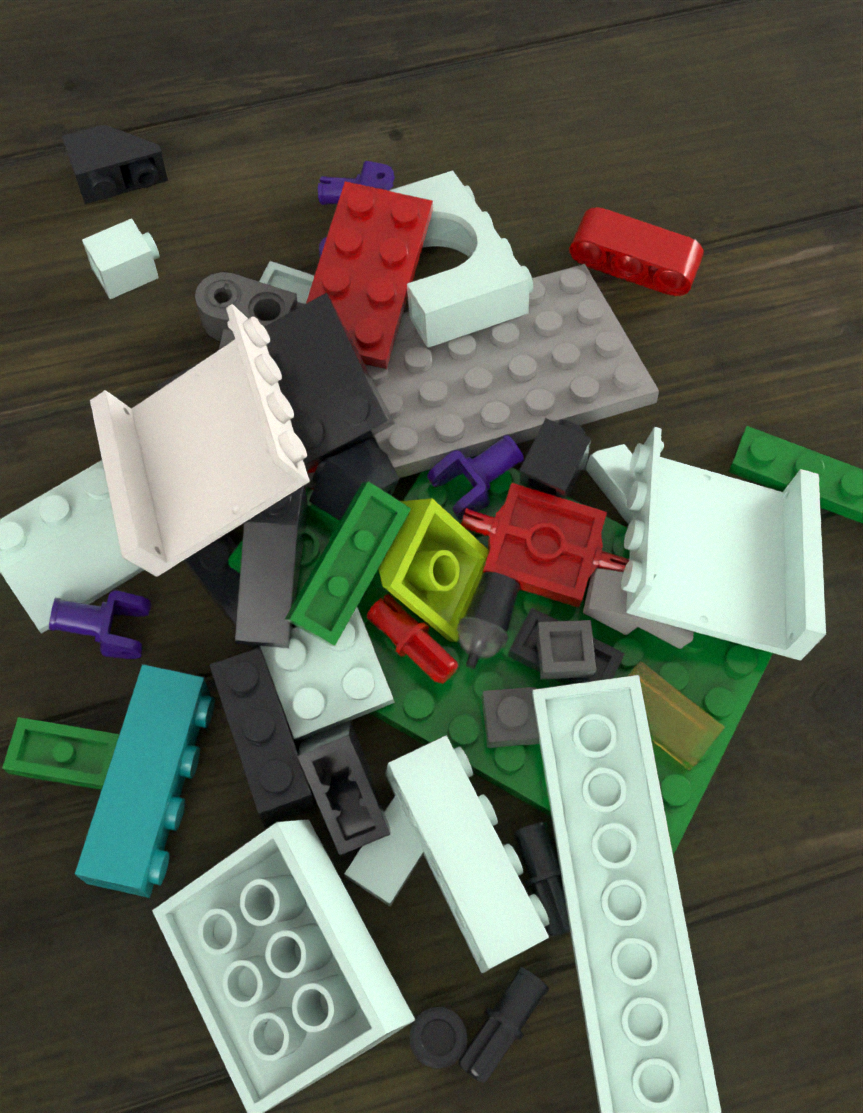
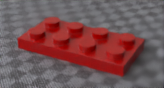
[306,181,433,369]

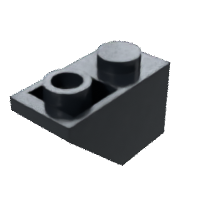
[62,125,168,204]
[520,418,591,500]
[309,437,400,521]

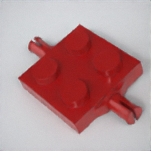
[461,483,629,608]

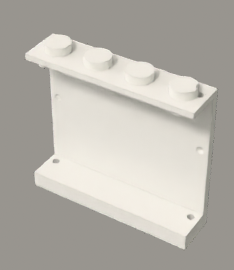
[90,304,310,577]

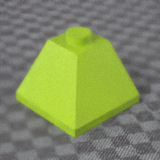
[378,499,489,642]

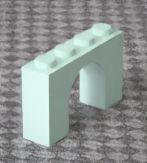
[389,171,533,348]

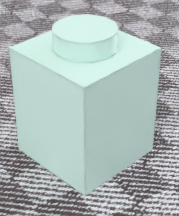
[82,218,160,299]

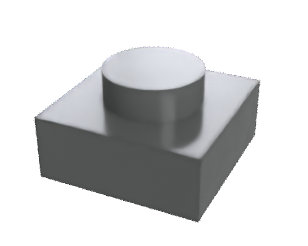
[536,620,596,679]
[482,687,540,748]

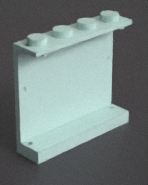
[621,427,826,661]

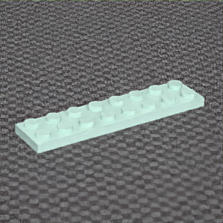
[532,675,722,1113]

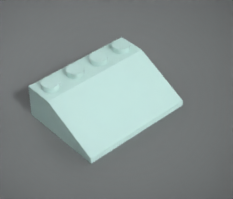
[152,820,415,1113]

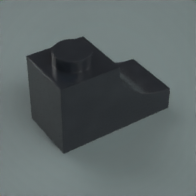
[297,721,391,855]

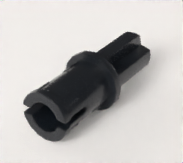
[513,822,570,936]
[459,967,549,1083]

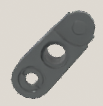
[195,272,305,341]

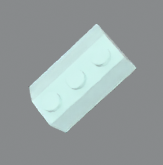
[0,460,144,634]

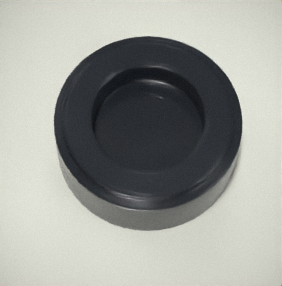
[409,1007,467,1069]

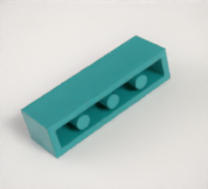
[75,664,215,898]

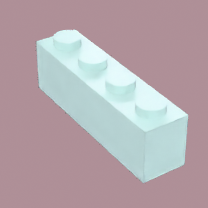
[385,735,549,973]

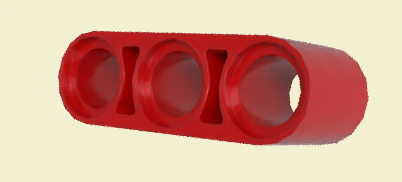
[569,207,704,296]

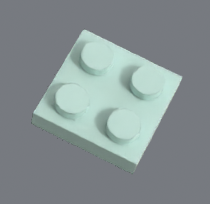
[260,607,395,742]

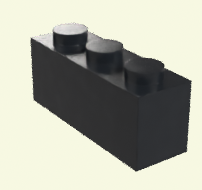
[210,647,315,828]

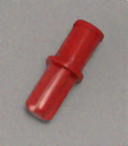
[367,594,458,684]

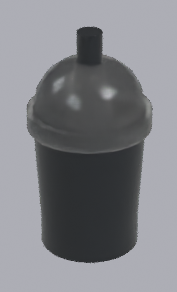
[457,572,520,669]

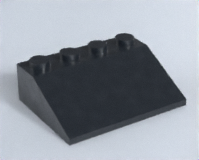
[157,293,395,471]

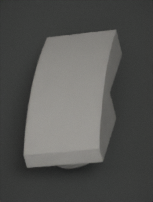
[583,568,694,649]

